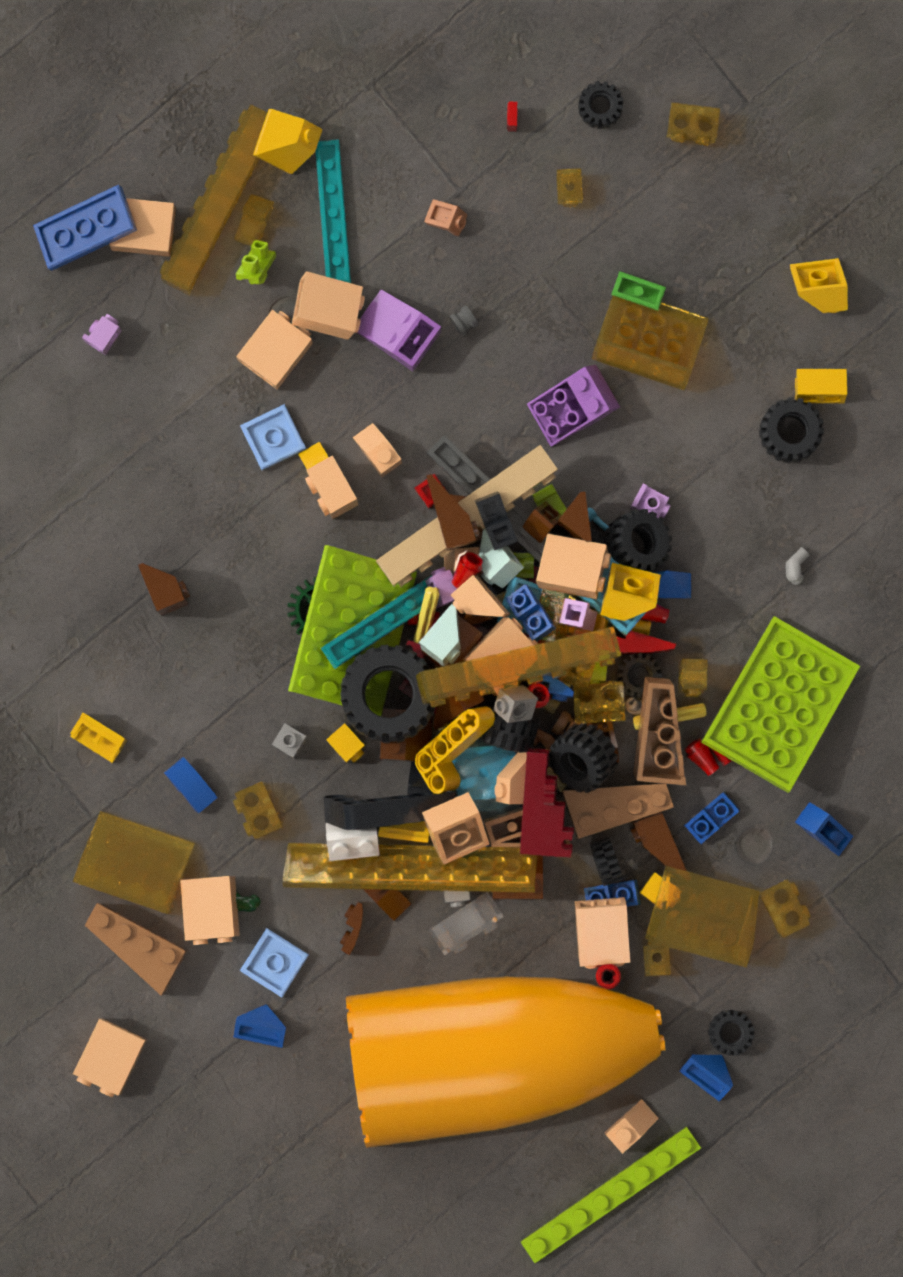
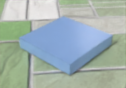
[240,404,306,471]
[240,928,309,997]

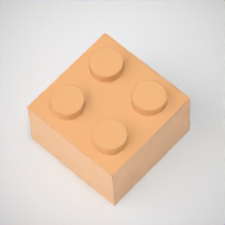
[305,455,358,519]
[422,792,489,864]

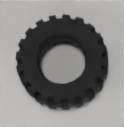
[340,645,437,744]

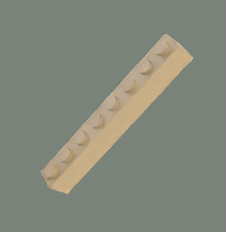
[376,445,558,587]

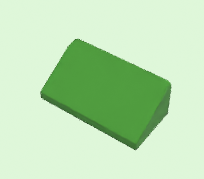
[611,271,666,311]

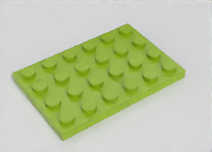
[288,545,417,716]
[701,616,860,793]

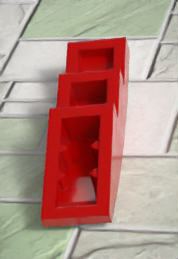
[571,630,676,655]

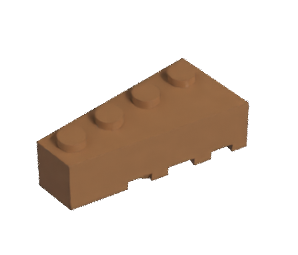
[633,677,686,785]
[562,784,674,839]
[85,903,187,996]

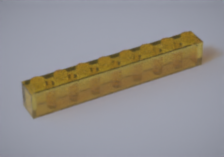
[160,104,268,295]
[416,626,621,708]

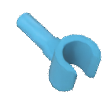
[588,508,609,531]

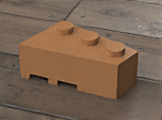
[483,807,570,847]

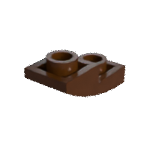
[340,902,363,955]

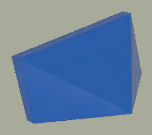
[652,571,691,599]
[233,1004,286,1048]
[679,1055,733,1101]

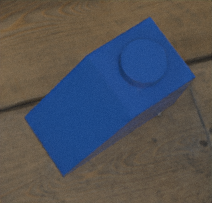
[795,802,854,856]

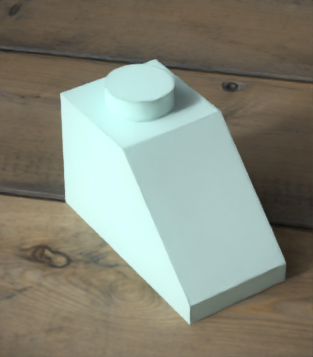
[479,529,524,588]
[419,604,461,667]

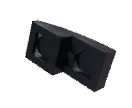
[475,491,518,551]

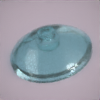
[451,739,515,812]

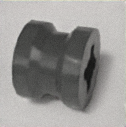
[449,305,479,337]

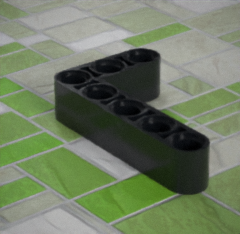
[324,790,458,830]

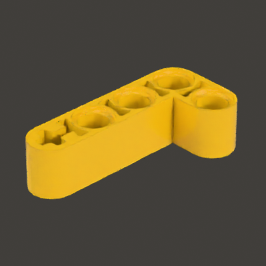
[415,706,495,794]

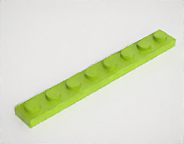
[520,1127,701,1263]

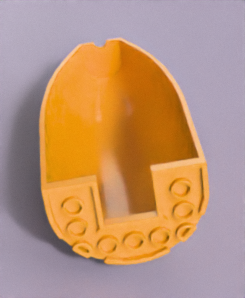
[346,976,666,1148]

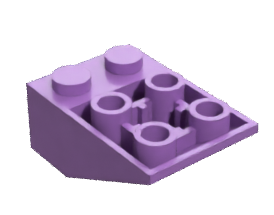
[357,290,441,372]
[527,364,620,446]

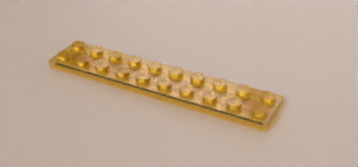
[282,843,538,892]

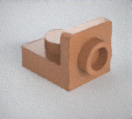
[424,199,467,236]

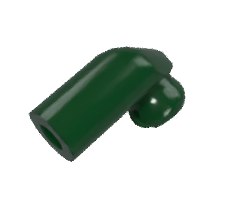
[236,890,261,912]

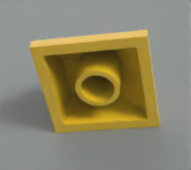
[253,109,323,174]
[790,258,848,313]
[600,562,660,621]

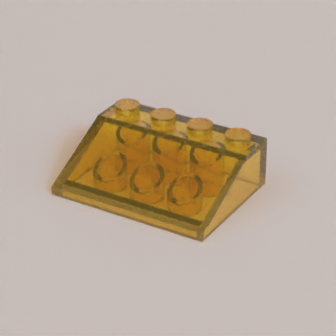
[591,296,709,391]
[73,811,195,914]
[645,866,759,968]

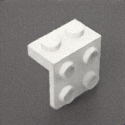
[326,823,379,861]

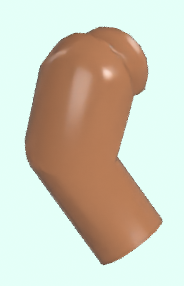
[533,729,555,752]

